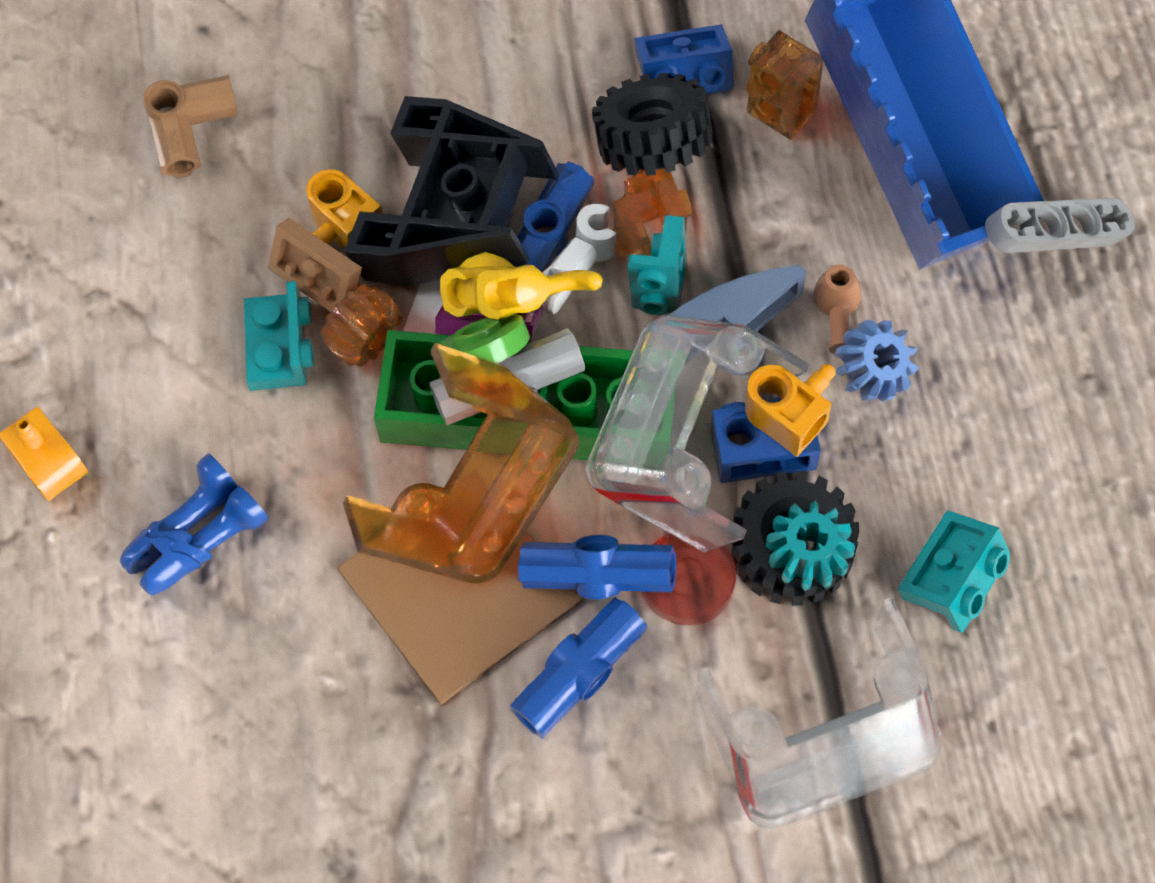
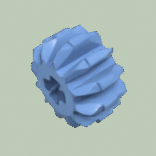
[834,320,919,402]

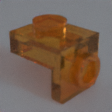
[624,168,692,236]
[611,188,660,258]

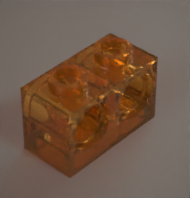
[746,29,824,140]

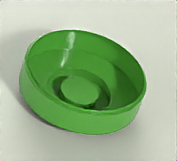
[434,314,530,375]

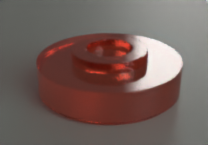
[642,529,736,625]

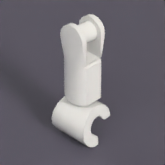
[542,204,617,314]

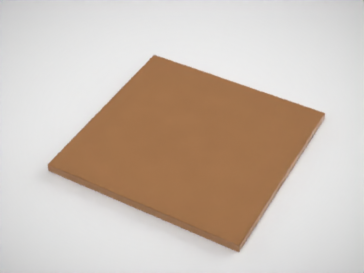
[337,469,583,705]

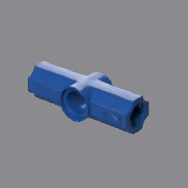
[517,161,594,272]
[518,535,677,599]
[509,597,647,739]

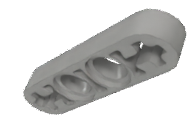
[985,198,1135,253]

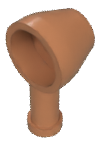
[813,265,861,354]

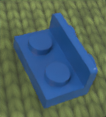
[634,24,734,94]

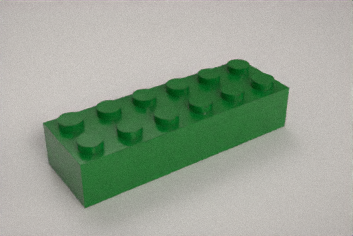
[374,330,680,468]

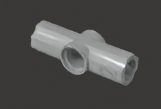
[429,329,585,425]

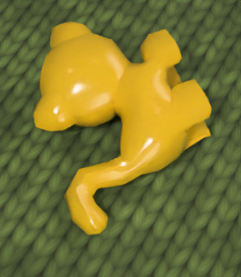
[440,252,603,320]

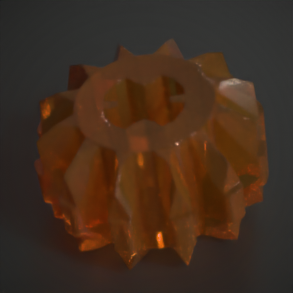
[321,284,403,367]

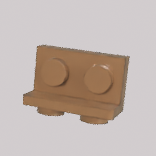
[268,218,369,318]

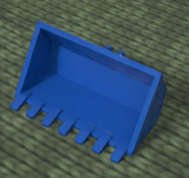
[805,0,1044,270]

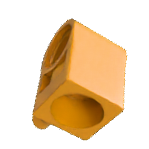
[306,169,383,250]
[745,364,836,457]
[0,407,89,502]

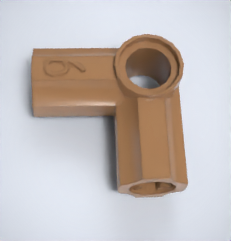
[143,75,238,178]

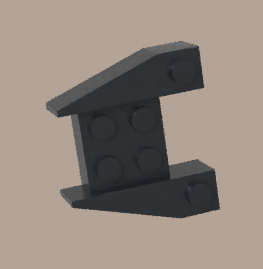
[344,96,559,286]

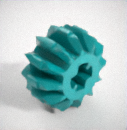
[766,500,855,591]

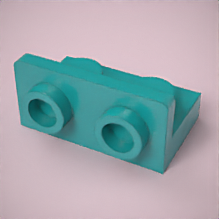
[627,215,687,315]
[244,281,314,391]
[897,510,1010,633]

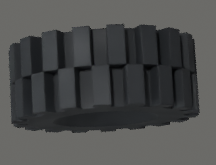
[592,73,713,176]
[730,471,860,606]

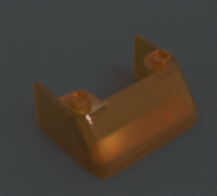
[343,343,579,584]

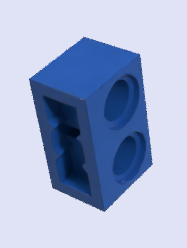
[711,397,821,483]

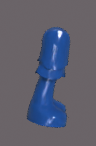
[120,453,269,596]

